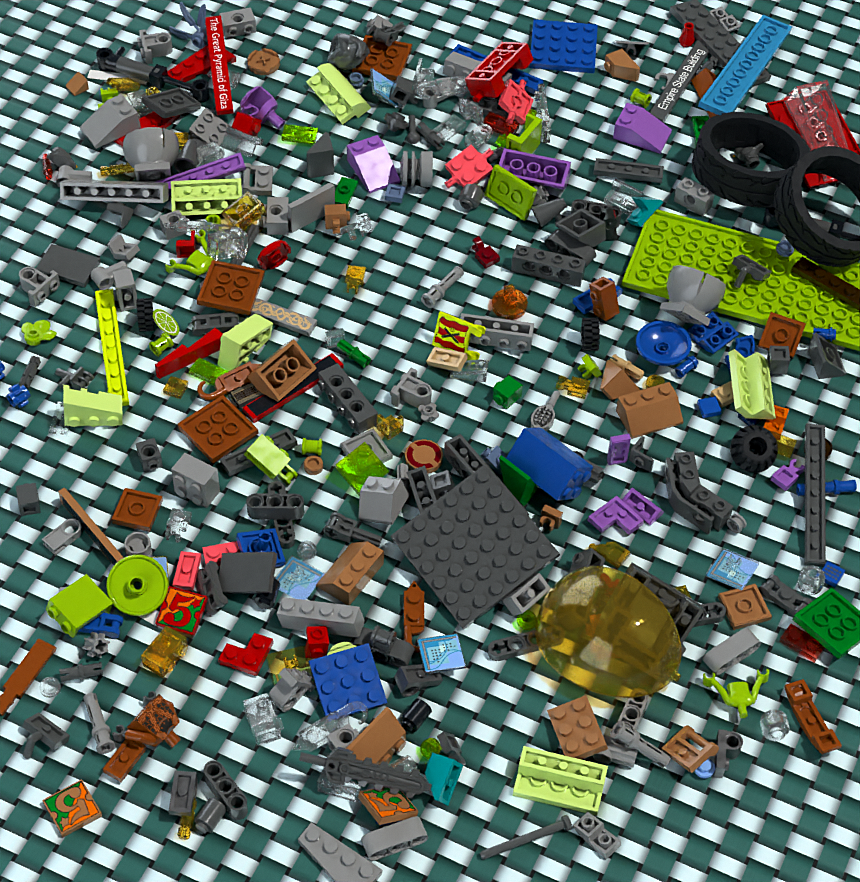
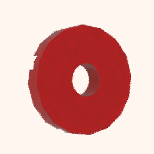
[257,240,291,270]

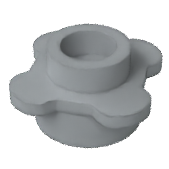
[418,403,439,422]

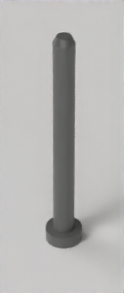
[479,815,572,859]

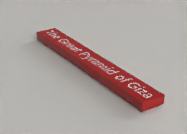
[205,15,234,115]

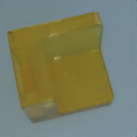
[377,414,404,440]

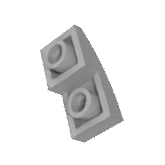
[709,6,741,32]
[573,812,621,859]

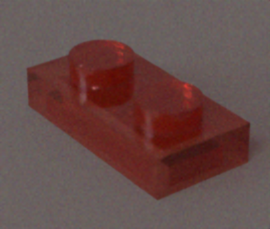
[482,112,520,137]
[779,624,825,663]

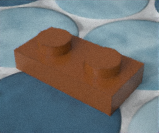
[103,739,147,783]

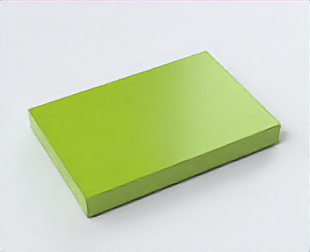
[484,164,537,221]

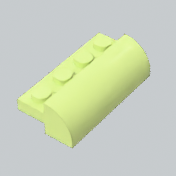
[306,63,371,125]
[171,178,243,216]

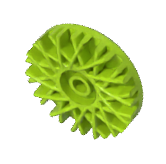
[106,555,169,616]

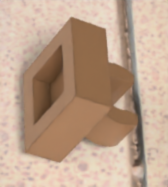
[539,504,563,531]

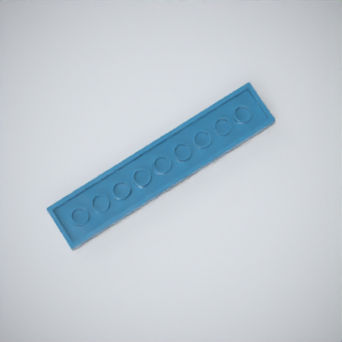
[698,15,792,115]

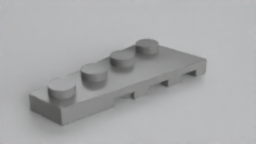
[298,822,382,882]

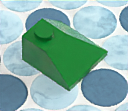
[499,455,539,507]

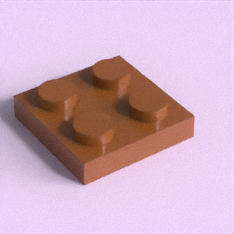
[758,312,806,359]
[112,488,163,532]

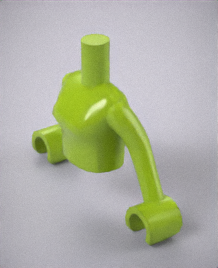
[165,230,214,275]
[702,669,769,718]

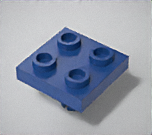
[236,528,286,567]

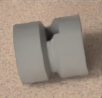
[124,532,153,558]

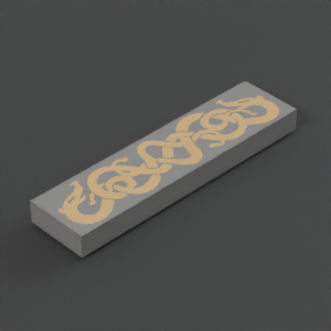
[250,298,317,336]

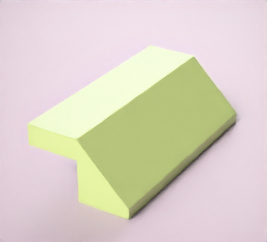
[728,349,776,420]
[513,746,608,816]

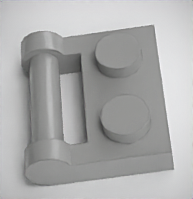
[242,163,273,196]

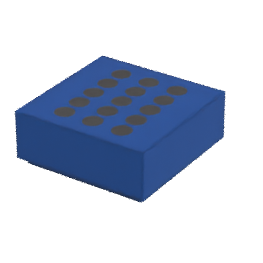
[818,561,846,588]

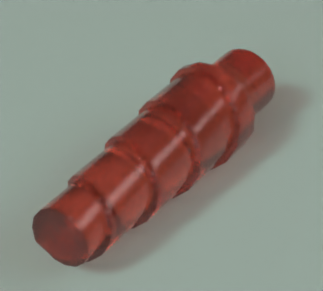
[42,154,53,180]

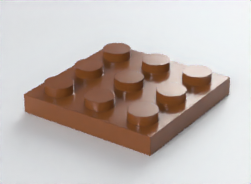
[352,35,412,81]
[197,260,265,316]
[177,395,259,463]

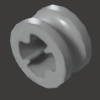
[727,513,747,533]

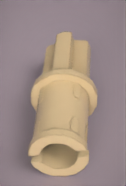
[610,354,644,380]

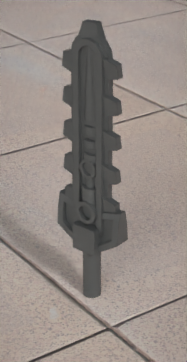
[299,747,432,798]

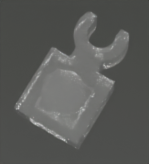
[165,508,192,543]

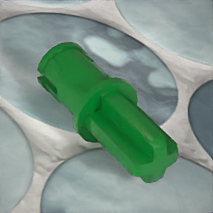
[337,339,371,368]

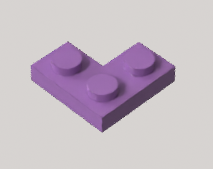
[588,496,644,535]

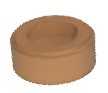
[304,456,323,475]

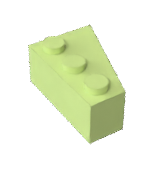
[217,313,273,371]
[63,385,123,427]

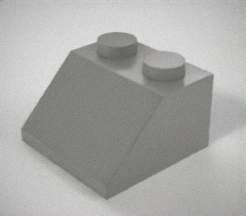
[359,476,409,525]

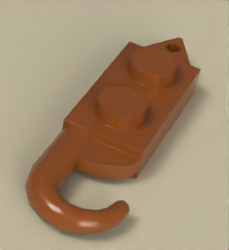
[197,362,260,401]
[404,581,424,653]

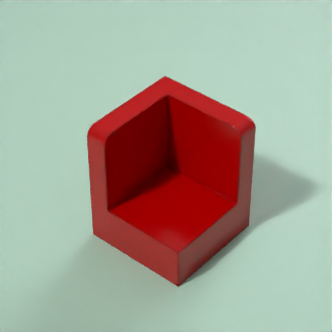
[176,231,196,258]

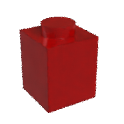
[232,111,262,136]

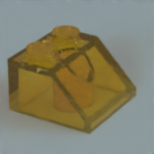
[221,191,265,234]

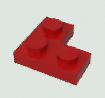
[218,633,274,676]

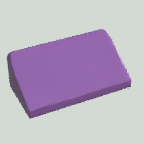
[622,488,664,526]

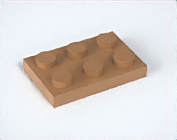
[547,695,608,760]

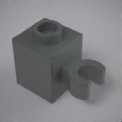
[389,75,422,106]

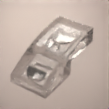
[459,98,484,126]

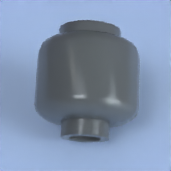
[458,183,484,210]

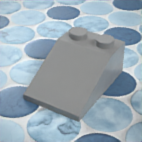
[80,94,141,149]

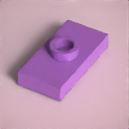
[607,434,631,465]

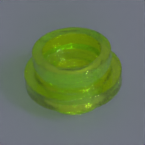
[495,133,507,148]
[517,610,537,630]
[420,738,440,759]

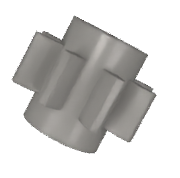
[532,184,549,205]
[82,632,110,658]

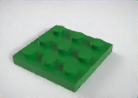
[792,587,860,659]

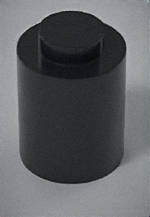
[255,578,280,610]
[400,698,432,732]

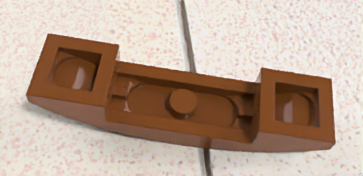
[784,679,842,754]

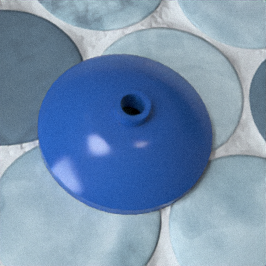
[636,321,692,366]

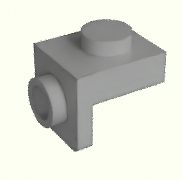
[366,14,393,35]
[107,235,140,261]

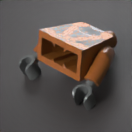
[112,691,181,748]

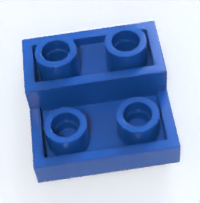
[687,312,739,354]

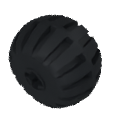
[730,425,778,473]

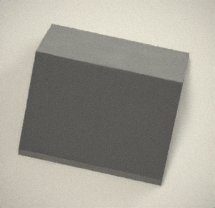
[307,132,334,178]
[808,333,846,379]

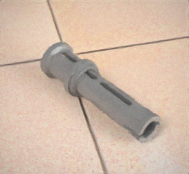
[421,266,464,308]
[83,692,116,754]
[610,721,671,768]

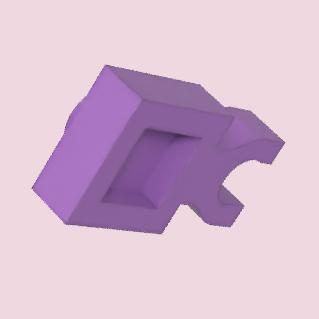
[771,459,805,491]

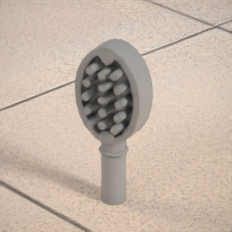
[531,391,560,431]

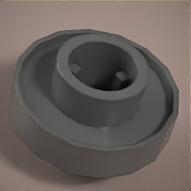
[384,112,408,132]

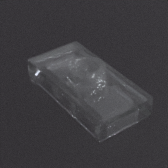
[127,89,153,119]

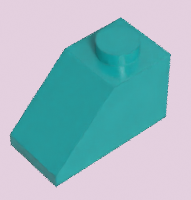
[425,752,463,806]

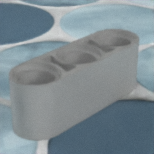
[703,627,761,675]
[615,687,649,745]
[361,816,428,861]

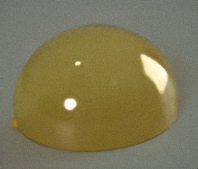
[535,566,681,698]

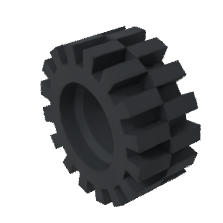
[136,298,154,332]
[581,318,600,351]

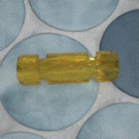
[100,163,134,176]
[177,798,197,840]

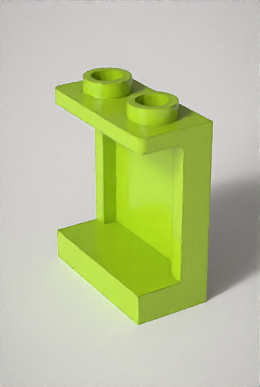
[506,113,542,154]
[46,574,113,638]

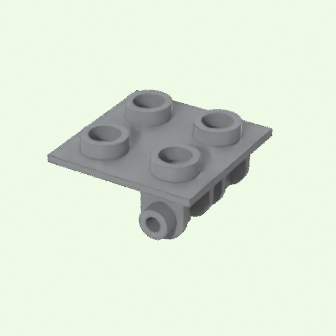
[189,108,233,150]

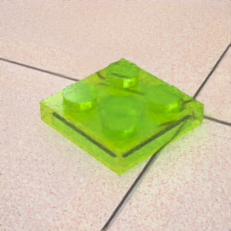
[334,442,389,496]

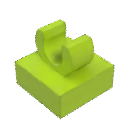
[578,354,603,379]

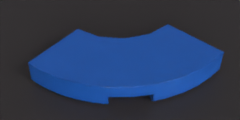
[724,335,755,373]

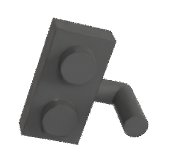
[732,254,772,288]
[23,712,70,759]

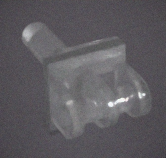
[335,213,373,241]

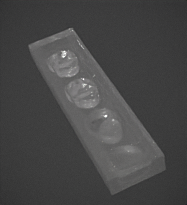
[534,84,551,143]

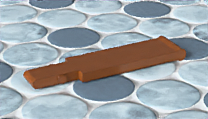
[0,639,57,716]

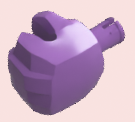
[240,86,286,130]

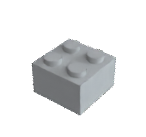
[171,453,220,508]

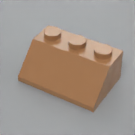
[247,339,317,402]
[616,382,683,439]
[316,541,384,605]
[346,707,406,764]

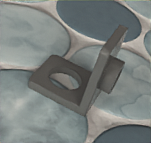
[629,436,654,472]

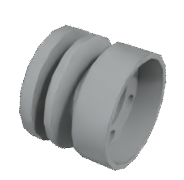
[400,151,433,187]

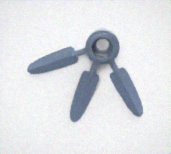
[169,2,208,48]

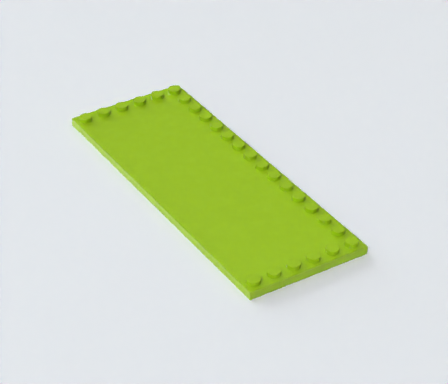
[621,209,860,351]

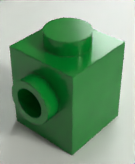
[493,375,523,409]

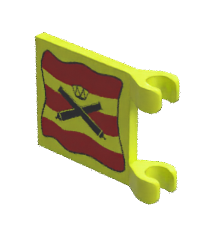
[432,311,486,363]

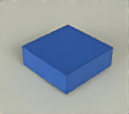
[697,396,722,418]

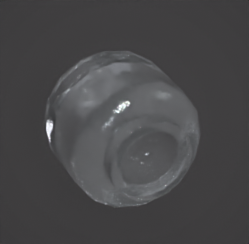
[797,565,825,595]
[760,709,790,741]

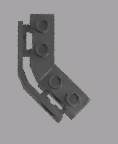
[663,452,734,534]

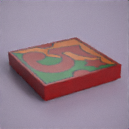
[155,586,208,636]

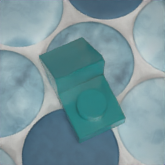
[627,197,663,227]

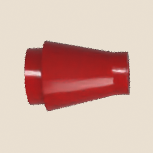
[679,22,695,47]

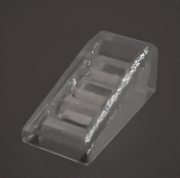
[449,360,489,382]

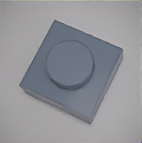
[385,183,406,203]

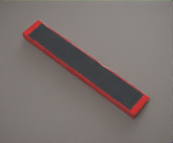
[242,353,344,423]

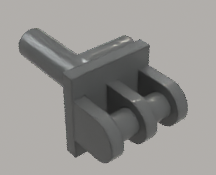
[55,367,94,391]

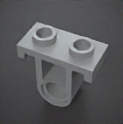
[137,29,173,64]
[19,267,60,307]
[390,368,432,408]
[269,668,316,712]

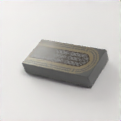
[230,383,264,409]

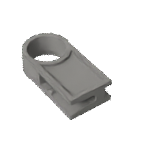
[42,519,82,556]

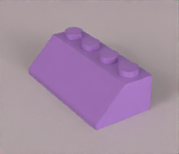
[499,148,571,189]

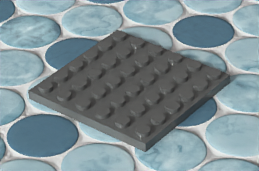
[391,463,560,630]

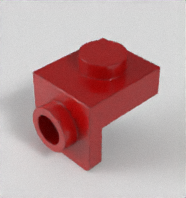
[305,626,329,659]

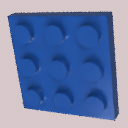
[308,643,388,722]

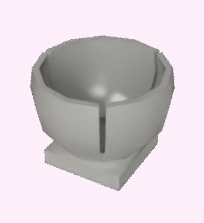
[123,127,179,182]
[660,265,726,326]

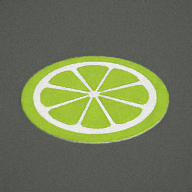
[153,309,179,336]

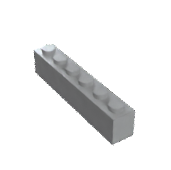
[60,179,169,203]

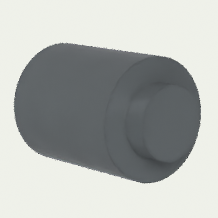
[194,798,227,833]

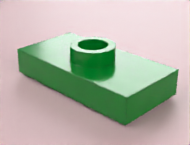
[335,177,358,209]

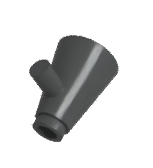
[174,139,199,173]
[531,198,567,228]

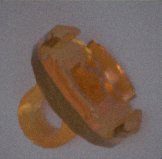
[491,284,528,320]

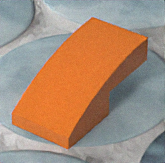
[764,405,789,440]

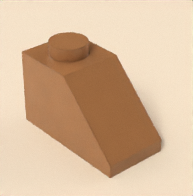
[604,49,640,82]

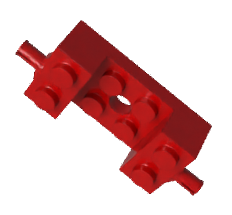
[465,42,534,103]

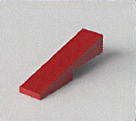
[155,328,223,379]

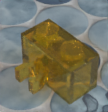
[141,626,188,678]

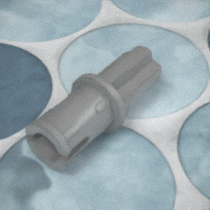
[397,463,410,500]

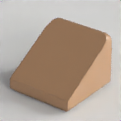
[66,72,89,96]

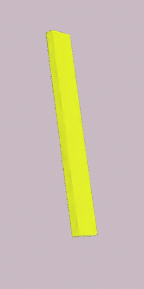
[95,289,129,406]

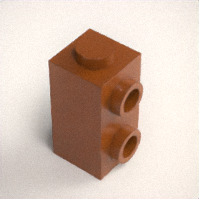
[589,277,620,321]

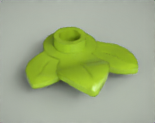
[21,320,57,346]

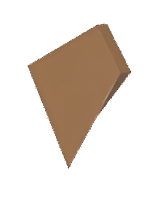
[600,360,640,400]

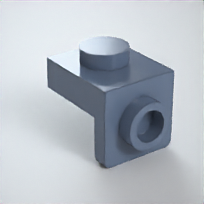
[481,445,507,476]

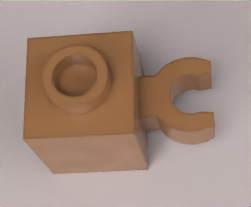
[325,204,350,234]

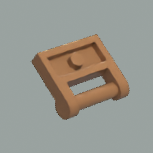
[661,725,719,773]

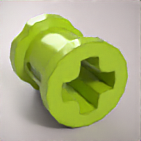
[630,88,652,108]
[149,333,174,357]
[302,438,323,456]

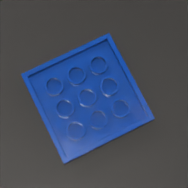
[529,19,598,73]

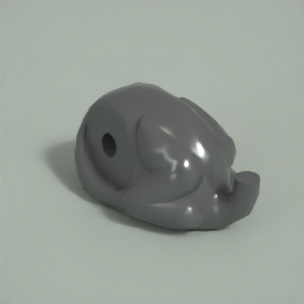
[327,33,370,70]

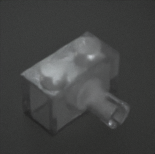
[207,227,248,261]
[243,693,284,746]

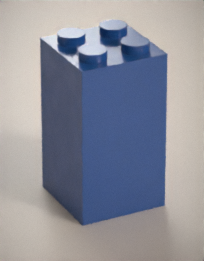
[506,428,593,501]

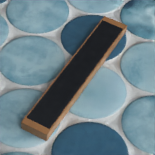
[58,488,124,565]

